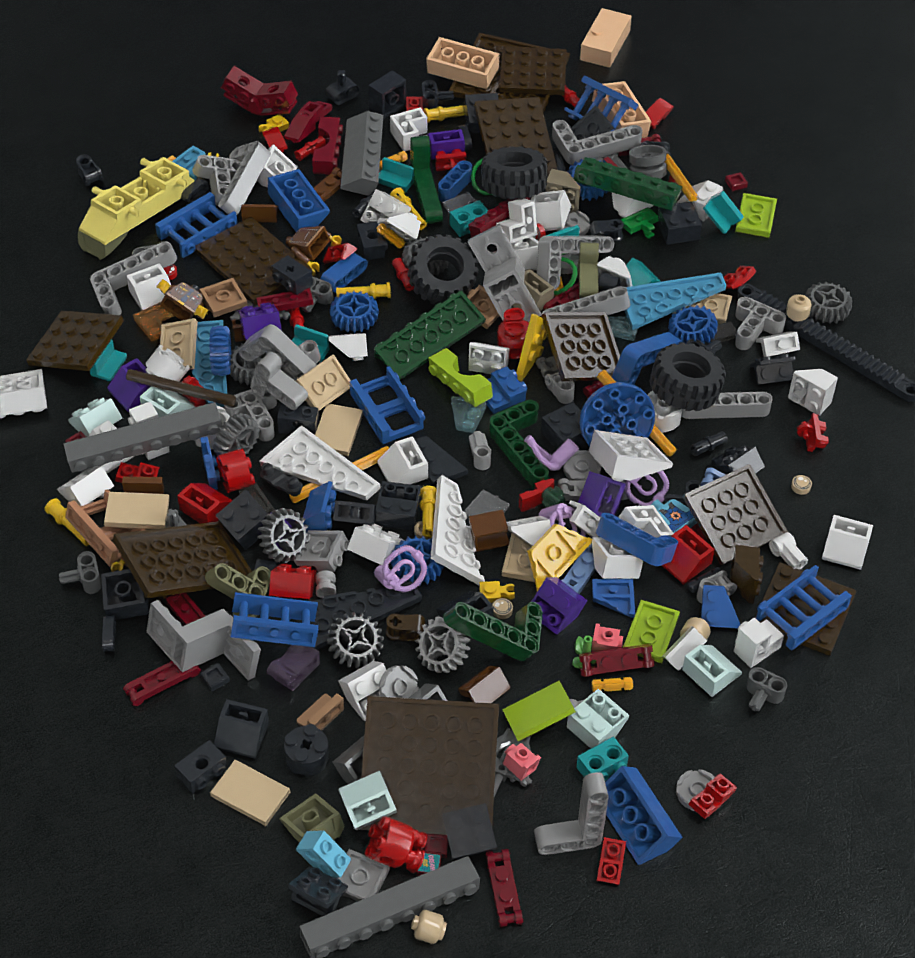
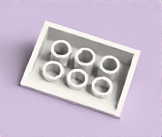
[0,369,47,418]
[589,430,673,482]

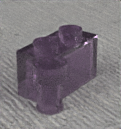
[267,645,320,691]

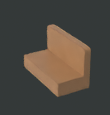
[297,694,344,730]

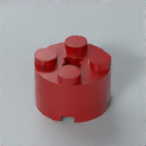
[216,448,255,493]

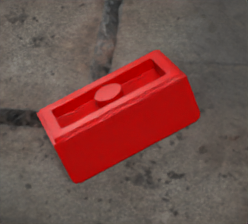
[323,243,357,264]

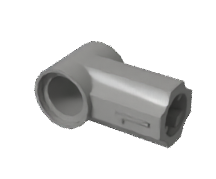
[469,431,491,470]

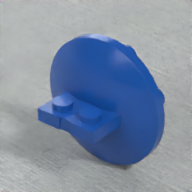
[580,382,655,446]

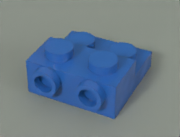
[485,366,527,414]

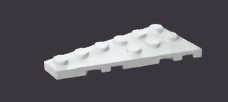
[260,426,381,500]
[431,475,485,585]

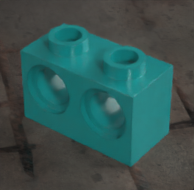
[449,200,488,237]
[577,736,629,781]

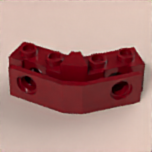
[221,66,298,116]

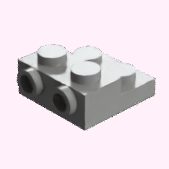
[294,530,349,572]

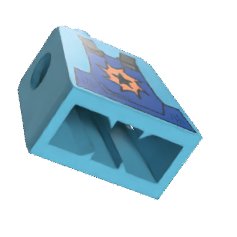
[651,499,697,533]

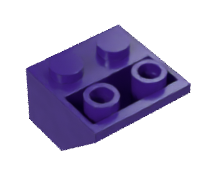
[427,129,465,160]
[238,303,282,339]
[107,358,151,412]
[578,471,626,517]
[532,577,588,634]

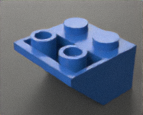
[303,481,336,532]

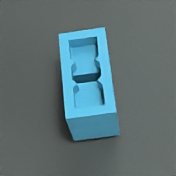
[296,831,352,878]

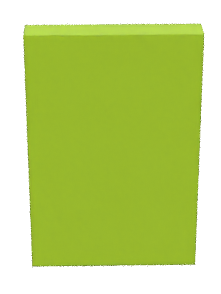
[735,193,777,238]
[623,600,680,663]
[502,681,576,741]

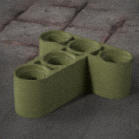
[577,242,599,298]
[205,563,271,618]

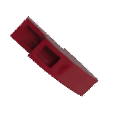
[284,101,332,143]

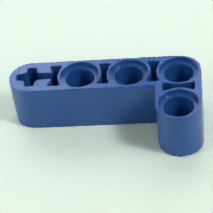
[596,513,678,566]

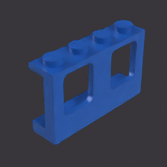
[349,366,425,444]

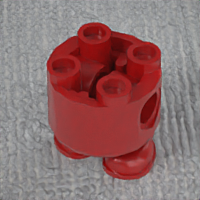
[497,308,529,359]
[365,816,427,873]

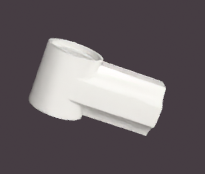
[769,532,808,570]

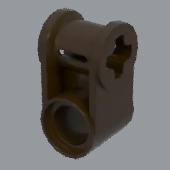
[385,614,425,642]

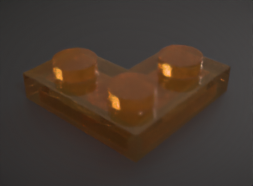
[133,302,174,341]

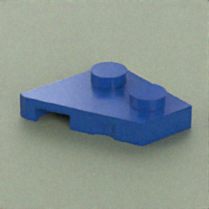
[200,437,220,490]
[592,579,635,618]
[701,585,741,628]

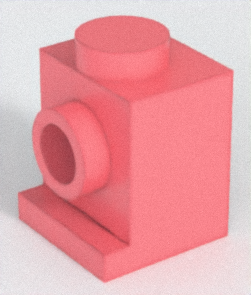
[591,624,623,652]
[503,743,541,781]

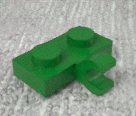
[621,207,658,238]

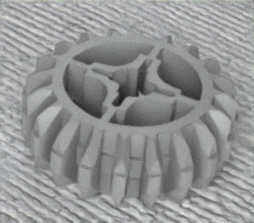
[415,617,471,673]

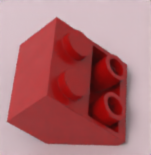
[177,483,233,524]
[662,525,715,584]
[269,564,317,599]

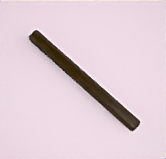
[126,369,236,407]

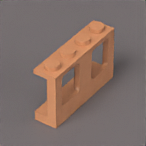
[65,489,145,567]

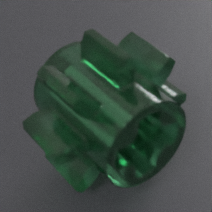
[541,486,566,508]

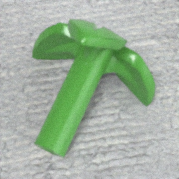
[572,636,595,668]

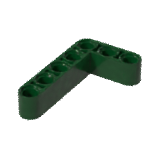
[410,135,443,224]
[489,400,549,488]
[443,602,542,661]

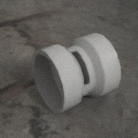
[315,570,336,598]

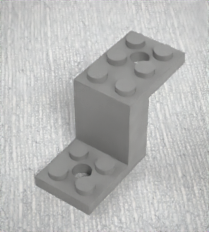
[468,224,541,322]
[147,600,261,680]

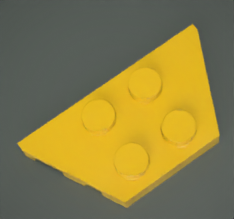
[516,314,547,382]
[527,524,592,592]

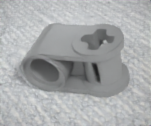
[544,372,575,404]
[697,571,737,603]

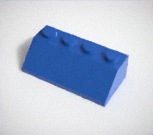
[268,169,330,232]
[605,766,683,865]

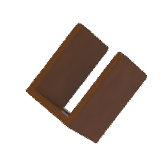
[469,510,509,552]

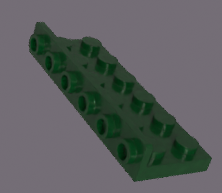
[573,157,683,211]
[374,290,486,380]

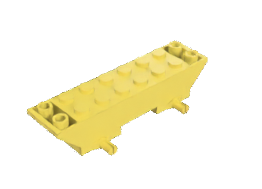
[79,157,195,245]

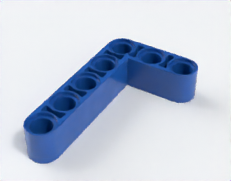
[612,332,684,385]

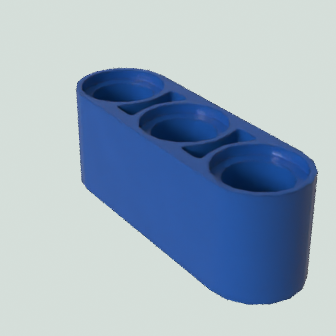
[438,161,472,202]
[320,253,368,293]

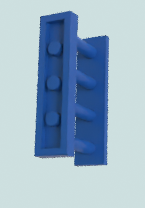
[564,75,639,131]
[155,192,237,258]
[756,565,852,651]
[231,592,318,647]

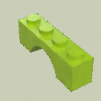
[429,348,493,407]

